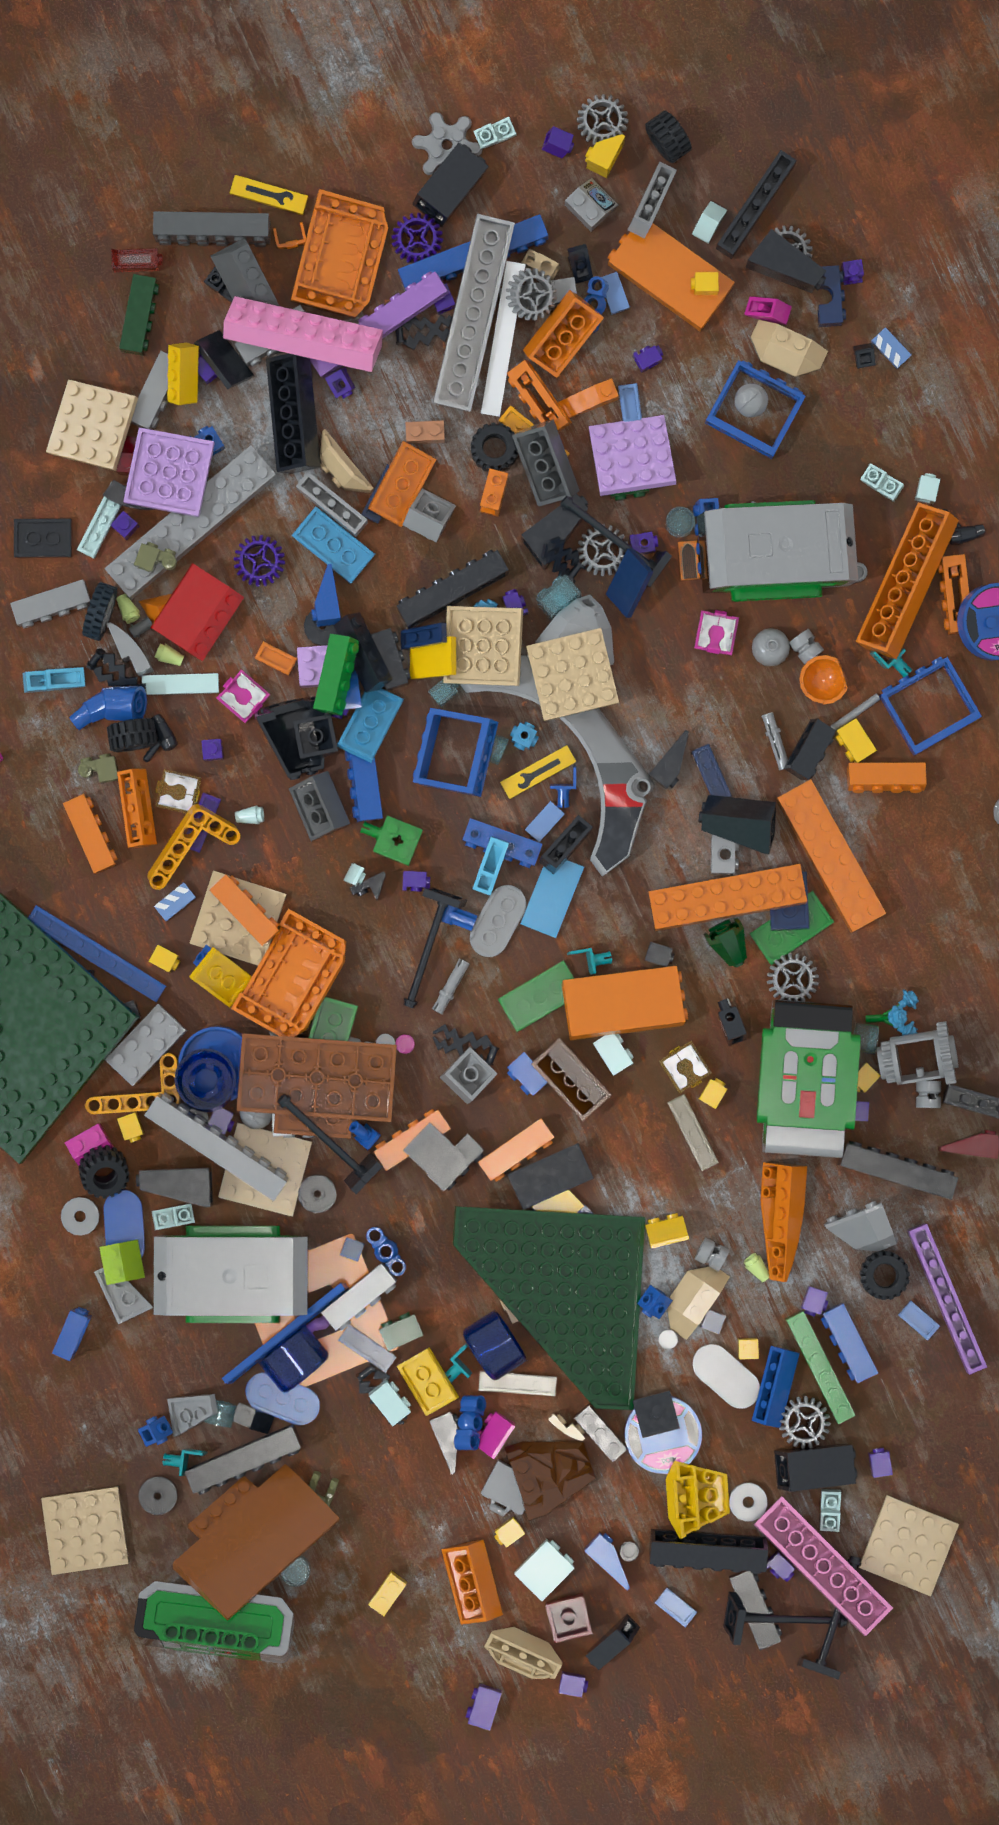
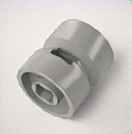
[789,629,824,665]
[916,1081,941,1108]
[694,1237,730,1272]

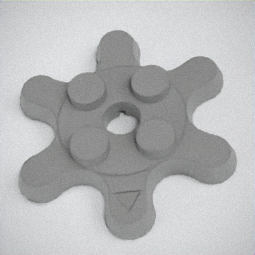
[412,112,482,175]

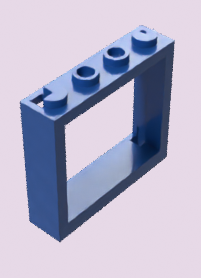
[705,360,806,459]
[879,657,982,756]
[413,708,499,797]

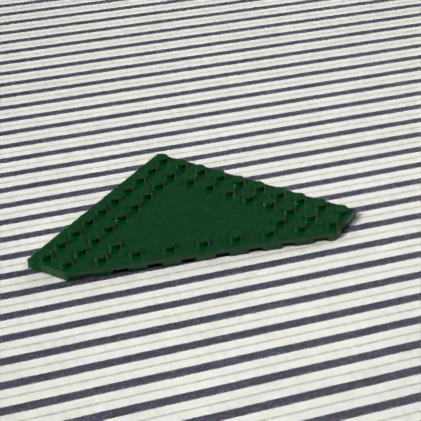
[0,893,139,1164]
[452,1206,645,1410]

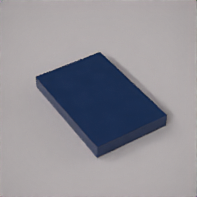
[606,548,653,618]
[770,871,809,931]

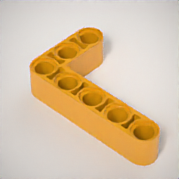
[147,804,240,890]
[85,1053,181,1114]

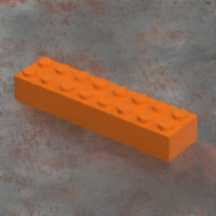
[855,502,959,660]
[776,779,886,933]
[648,864,807,931]

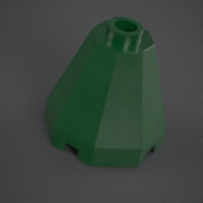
[704,918,747,968]

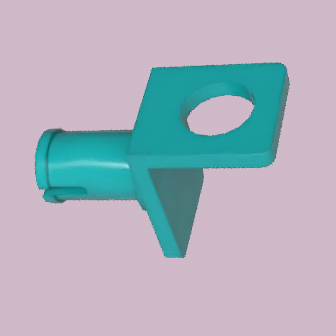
[870,648,913,678]
[567,948,612,975]
[445,1341,472,1383]
[163,1449,208,1476]

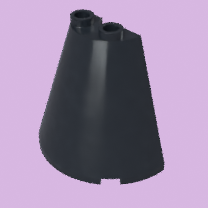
[255,696,328,780]

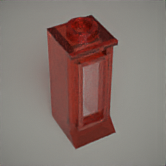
[111,248,163,272]

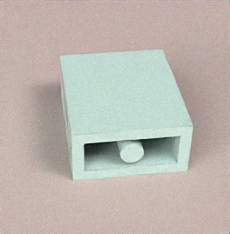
[514,1539,574,1601]

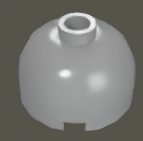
[752,628,790,666]

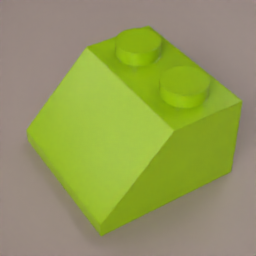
[99,1240,145,1285]

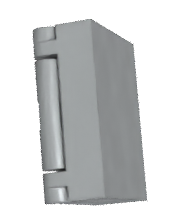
[481,1459,524,1517]

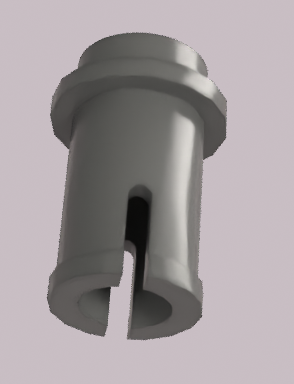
[128,616,152,638]

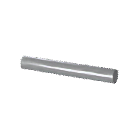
[830,694,880,731]

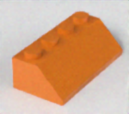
[523,290,604,378]
[441,1540,503,1624]

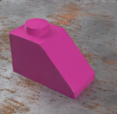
[744,297,792,325]

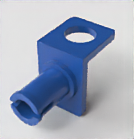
[550,765,576,808]
[349,1121,381,1150]

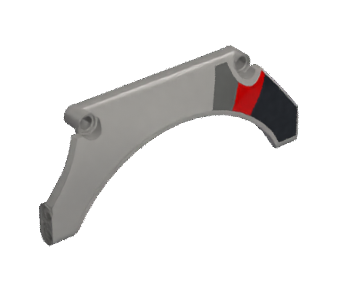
[460,655,654,876]

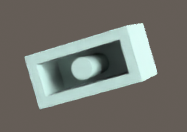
[593,1034,634,1076]
[368,1379,411,1426]

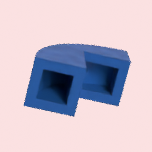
[344,669,362,710]

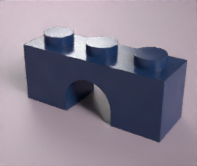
[817,265,846,327]

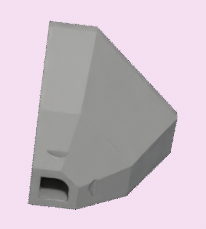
[535,595,614,665]
[823,1201,896,1252]

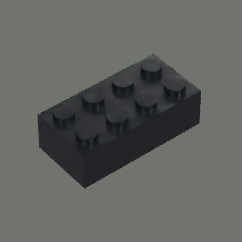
[507,1143,594,1210]

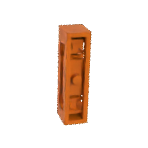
[507,360,572,433]
[938,554,969,635]
[117,769,157,848]

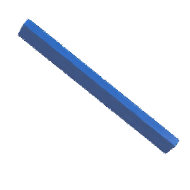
[29,905,166,1002]
[222,1283,349,1384]

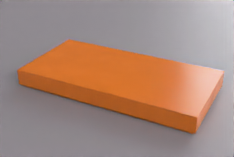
[368,441,437,527]

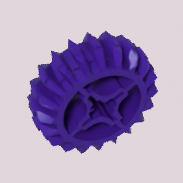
[392,213,443,263]
[234,535,285,587]

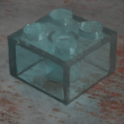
[536,574,582,621]

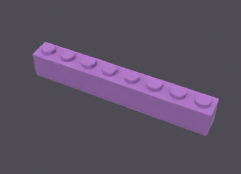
[310,271,450,378]
[907,1223,987,1375]

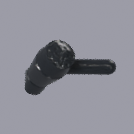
[942,509,985,545]
[143,714,178,762]

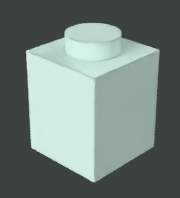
[915,473,940,504]

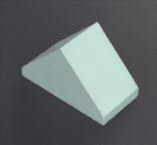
[692,201,727,244]

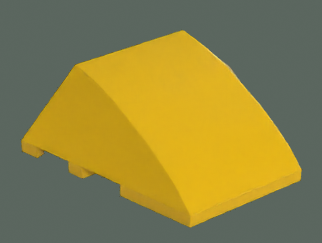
[666,1461,730,1539]

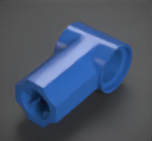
[441,905,477,931]

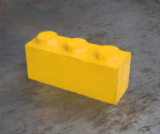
[167,343,199,405]

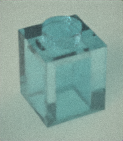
[428,679,459,707]

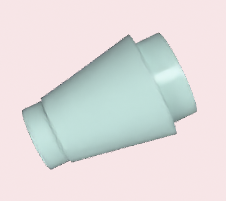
[235,805,264,824]

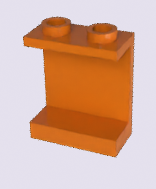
[480,468,508,517]

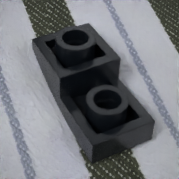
[204,267,233,303]

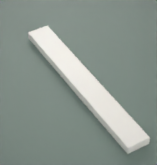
[481,261,526,417]

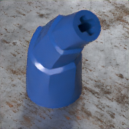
[69,686,147,730]

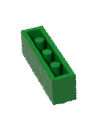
[313,634,359,716]

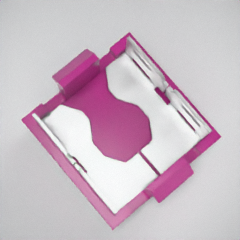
[694,610,739,656]
[216,670,270,724]

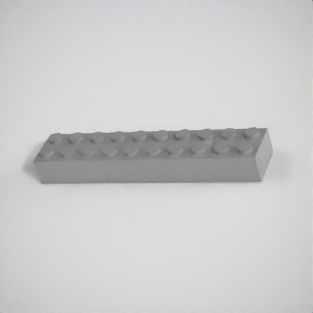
[433,214,515,412]
[105,445,277,600]

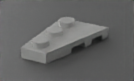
[94,1268,153,1324]
[167,1394,218,1437]

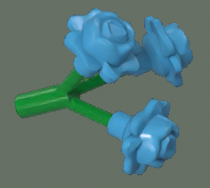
[866,990,919,1035]

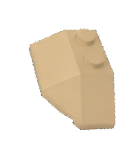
[751,320,828,377]
[320,429,374,493]
[667,1267,730,1340]
[484,1627,563,1679]

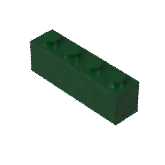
[119,274,160,356]

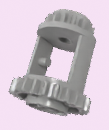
[877,1021,959,1085]

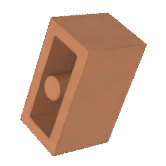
[405,420,445,445]

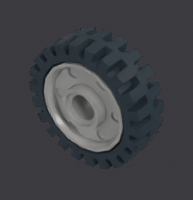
[82,582,117,641]

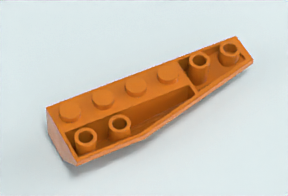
[760,1162,807,1282]

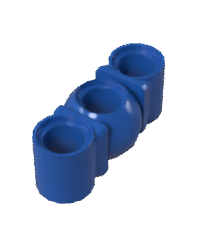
[584,276,609,333]
[366,1227,406,1276]
[454,1395,486,1450]

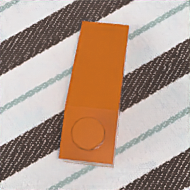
[558,379,619,419]

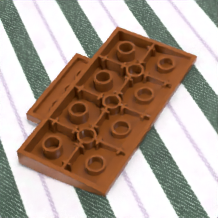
[236,1033,397,1139]
[173,1464,340,1621]

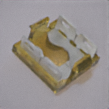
[155,769,201,814]
[659,1041,711,1094]

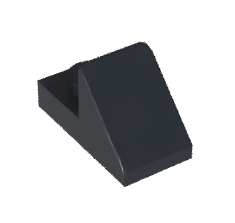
[567,244,593,284]
[350,871,386,901]
[232,1402,274,1434]

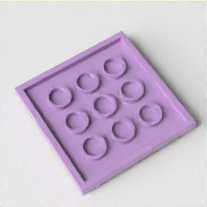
[589,415,676,496]
[123,428,215,517]

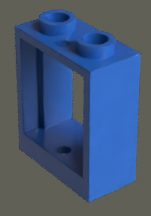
[52,1307,92,1361]

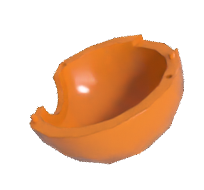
[799,655,848,704]

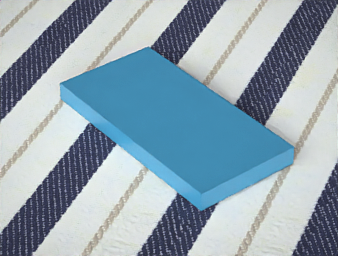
[292,506,375,584]
[337,688,404,763]
[520,860,584,938]

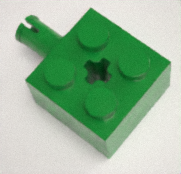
[360,816,423,866]

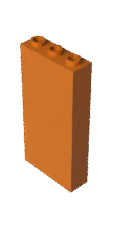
[608,223,735,332]
[562,966,688,1040]

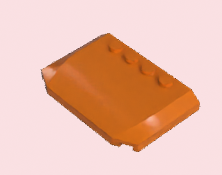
[291,189,388,318]
[231,909,346,1037]

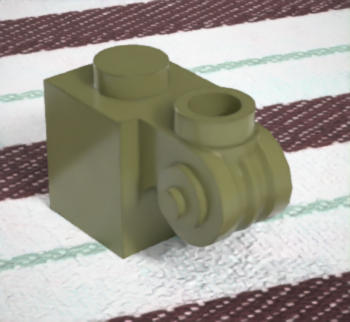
[134,542,177,573]
[78,754,118,783]

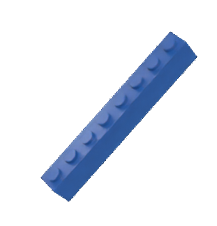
[398,214,548,291]

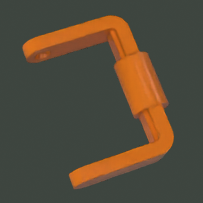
[273,222,306,249]

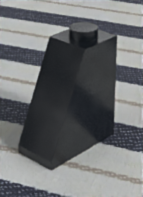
[586,1614,640,1670]

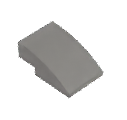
[107,622,154,677]

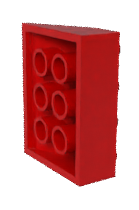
[150,563,244,662]

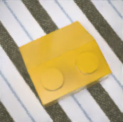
[585,134,625,178]
[645,1213,689,1248]

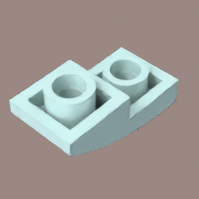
[473,117,517,149]
[860,463,904,501]
[343,863,366,886]
[152,1204,195,1230]
[820,1489,841,1532]

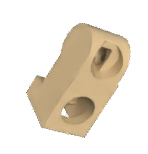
[521,249,560,281]

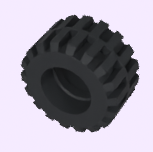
[645,110,692,163]
[471,422,518,472]
[106,718,158,752]
[79,1145,130,1199]
[860,1251,910,1300]

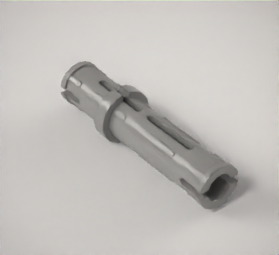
[761,712,788,770]
[432,958,470,1015]

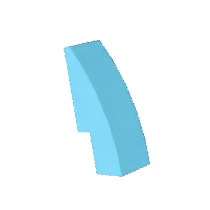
[23,667,85,693]
[473,836,509,895]

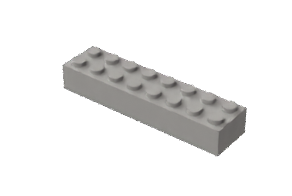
[144,1093,288,1201]

